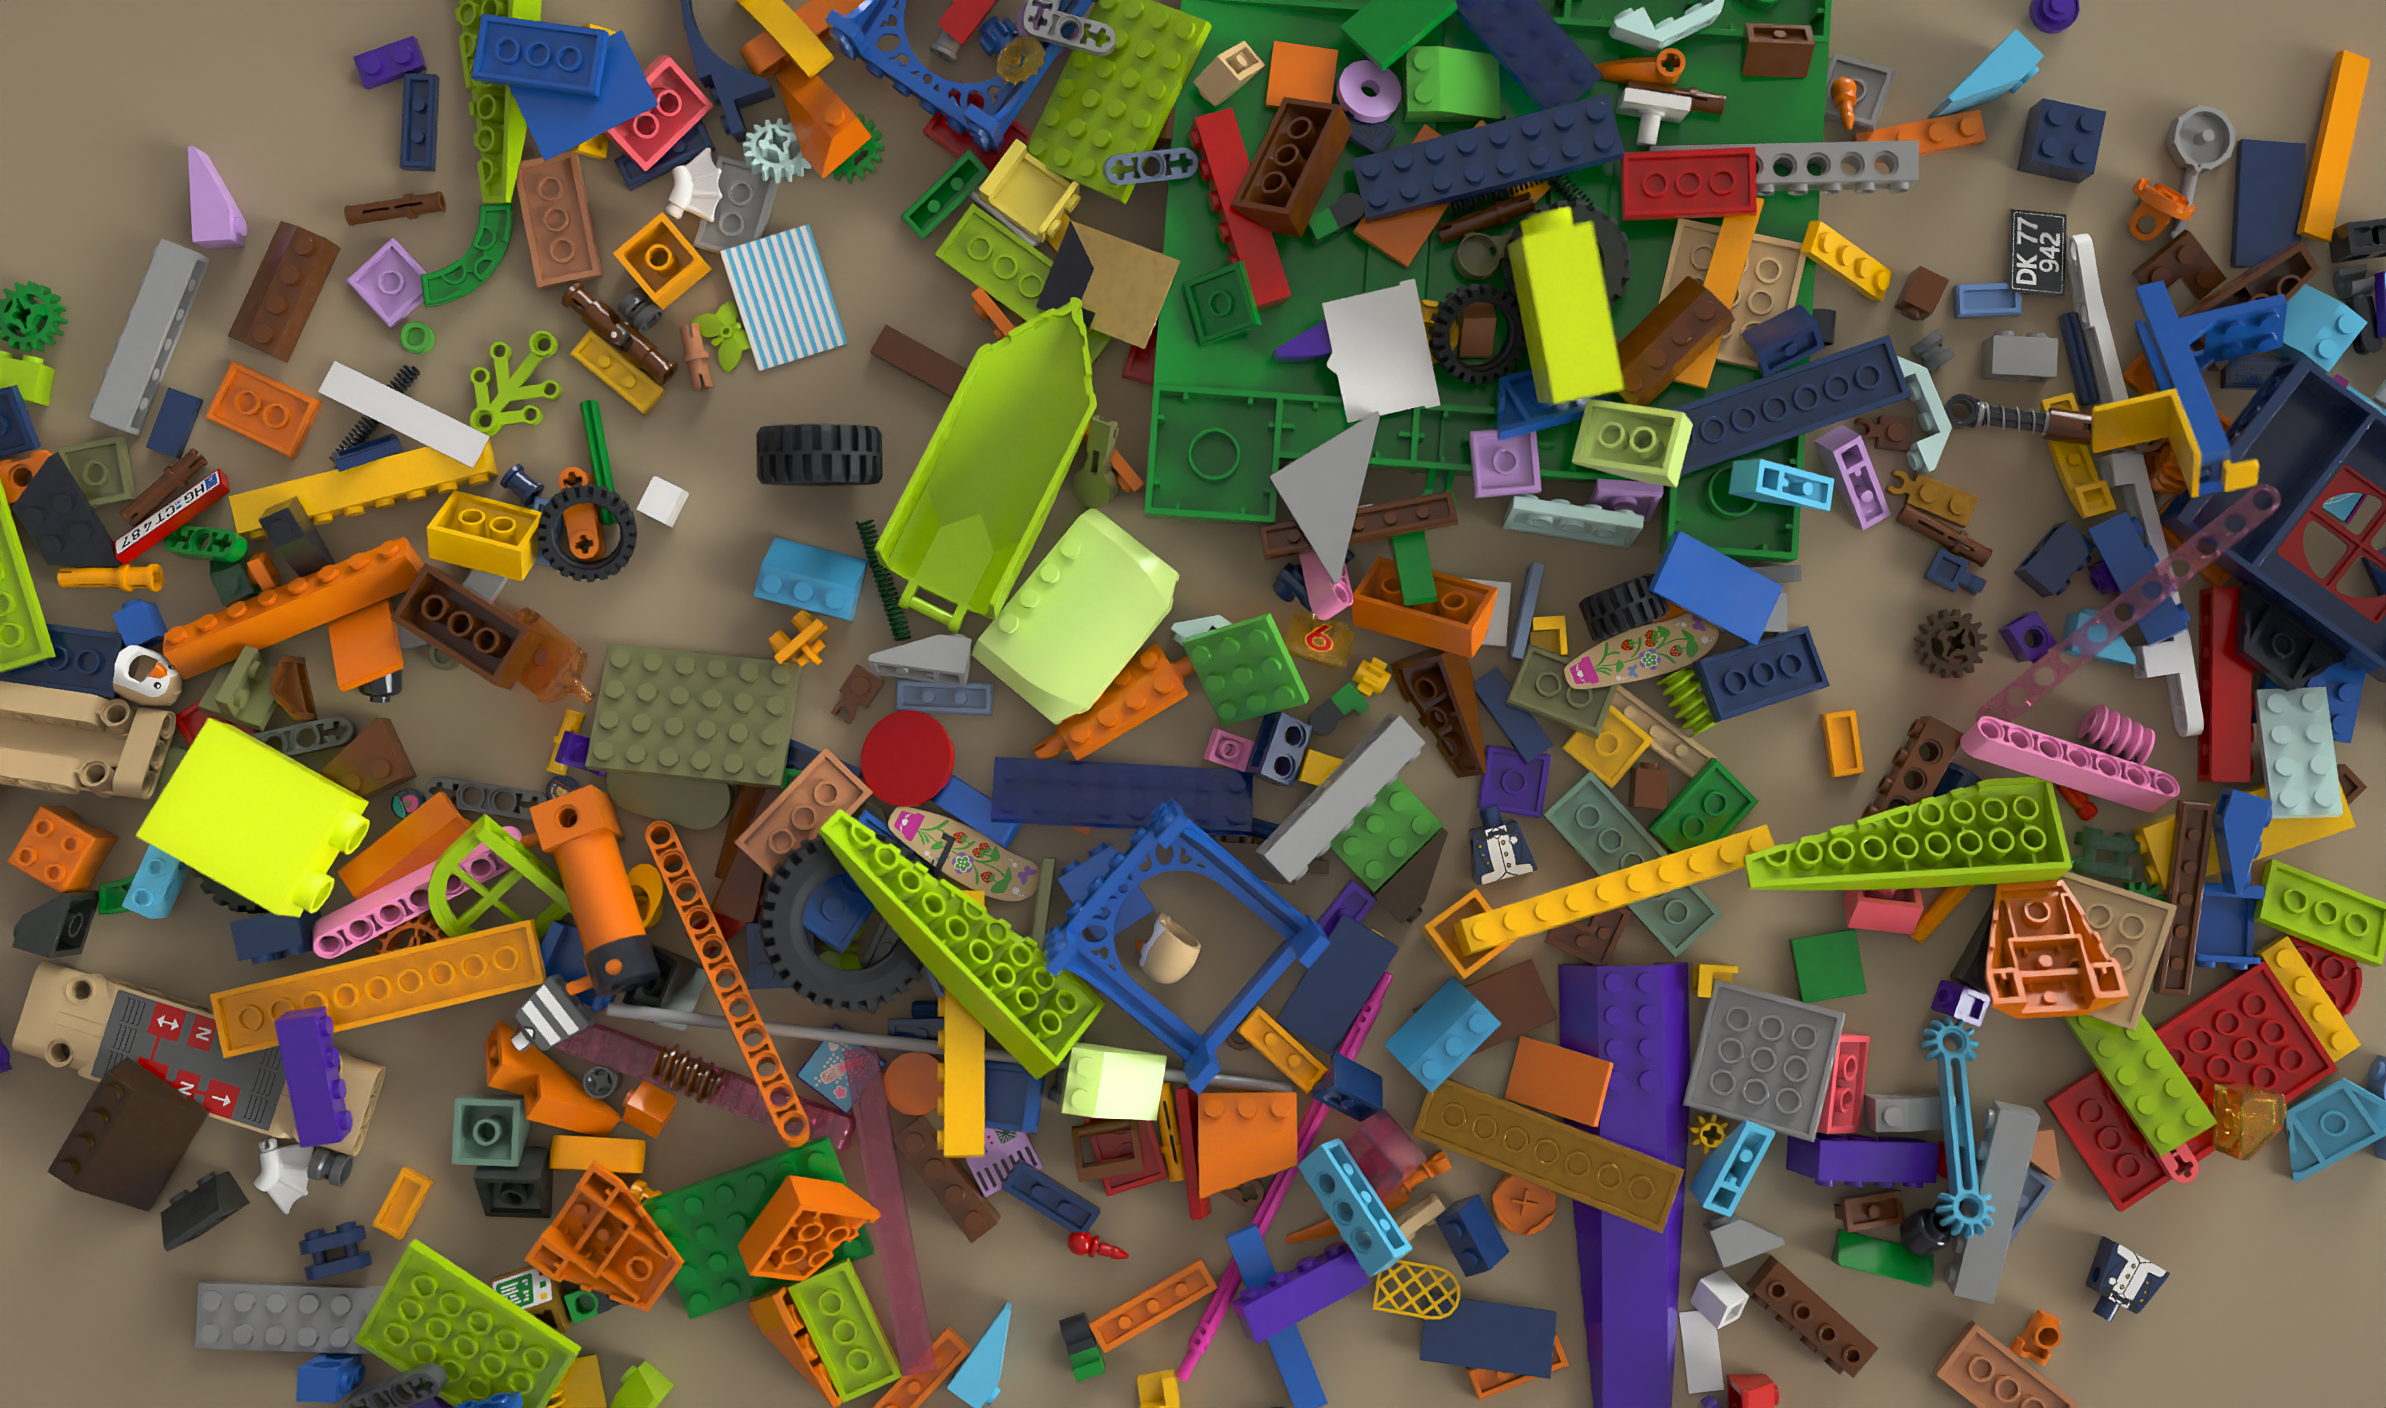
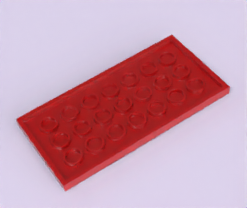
[2043,960,2338,1212]

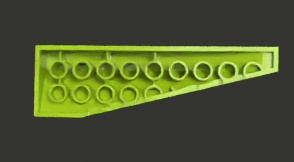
[455,0,542,204]
[1743,776,2072,890]
[818,809,1105,1080]

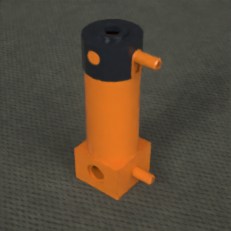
[520,784,661,996]

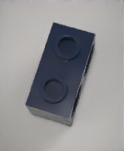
[1244,712,1313,787]

